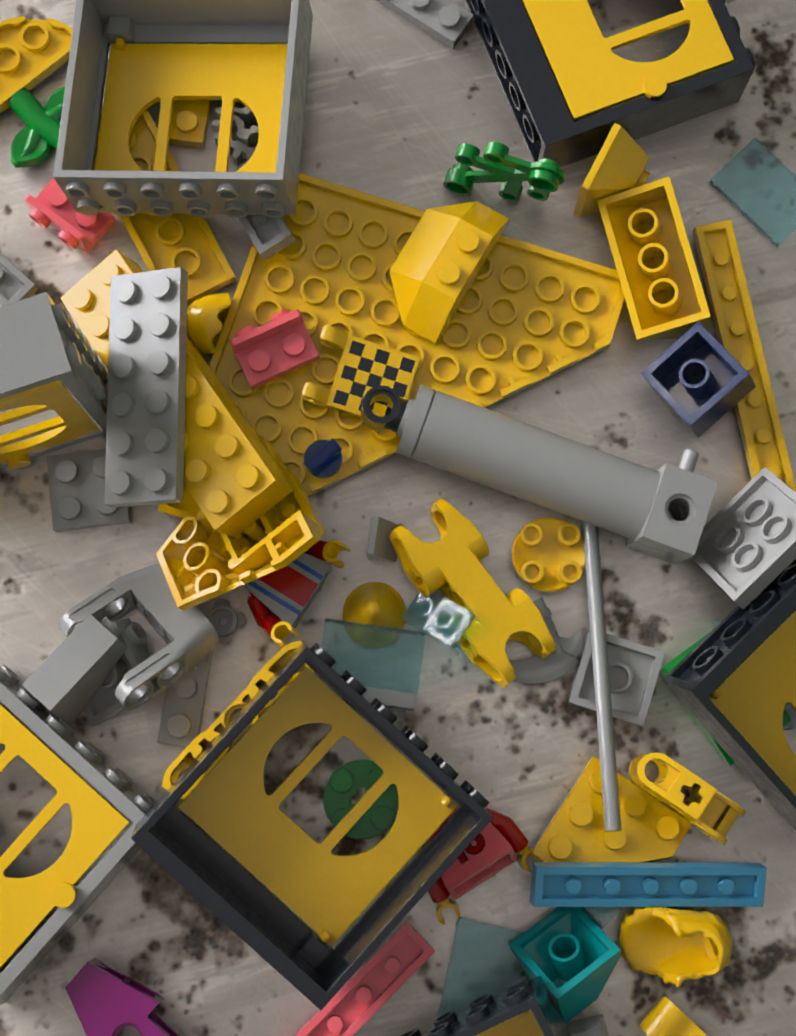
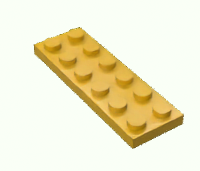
[95,108,237,305]

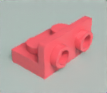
[24,178,116,254]
[230,309,320,390]

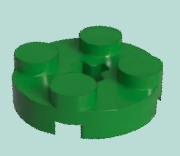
[323,760,398,839]

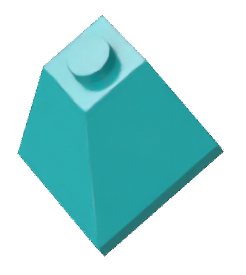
[509,907,622,1024]

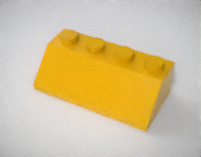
[597,176,713,341]

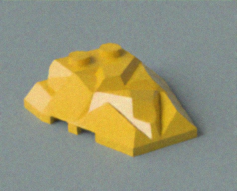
[156,435,325,611]

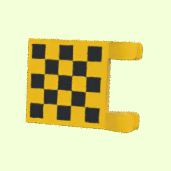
[301,325,420,418]

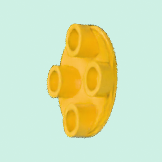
[511,517,585,592]

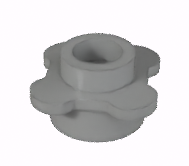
[205,598,246,645]

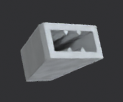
[22,614,127,725]

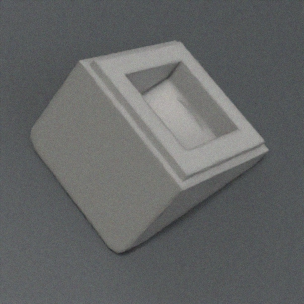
[366,516,399,563]

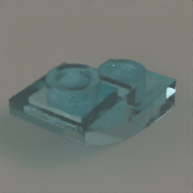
[401,592,475,648]

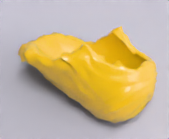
[618,907,733,988]

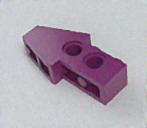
[65,958,180,1036]

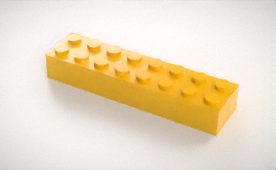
[61,249,294,538]

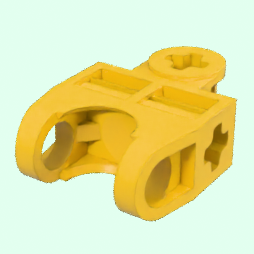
[629,753,746,846]

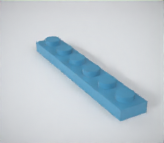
[529,862,767,907]

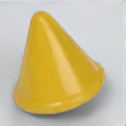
[342,582,406,647]

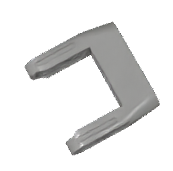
[59,563,220,710]

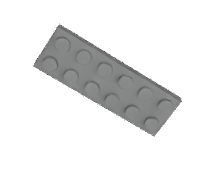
[104,267,188,507]

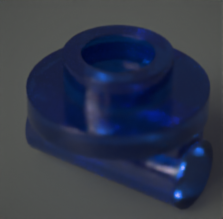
[303,438,342,478]

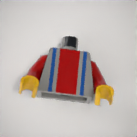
[245,540,351,648]

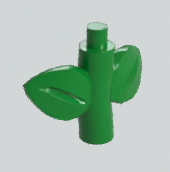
[9,87,65,168]

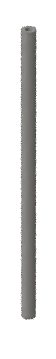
[582,521,622,832]

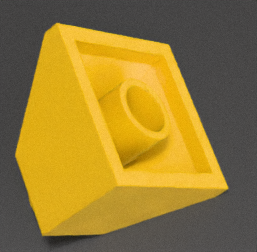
[573,123,650,217]

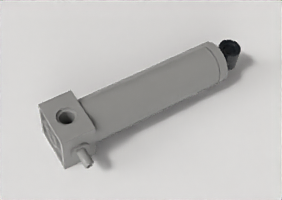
[360,384,718,565]

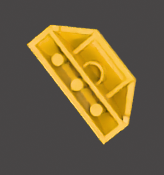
[389,201,509,345]

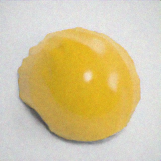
[187,293,231,354]

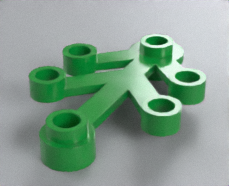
[443,141,566,202]

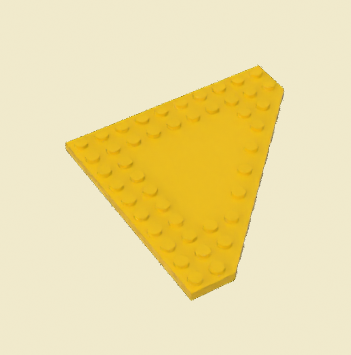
[158,173,625,520]

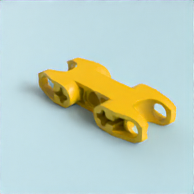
[389,498,557,688]
[162,641,315,799]

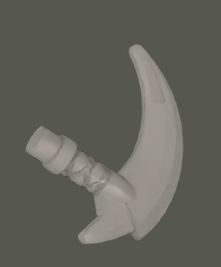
[509,597,585,684]

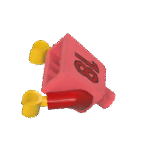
[421,807,534,925]

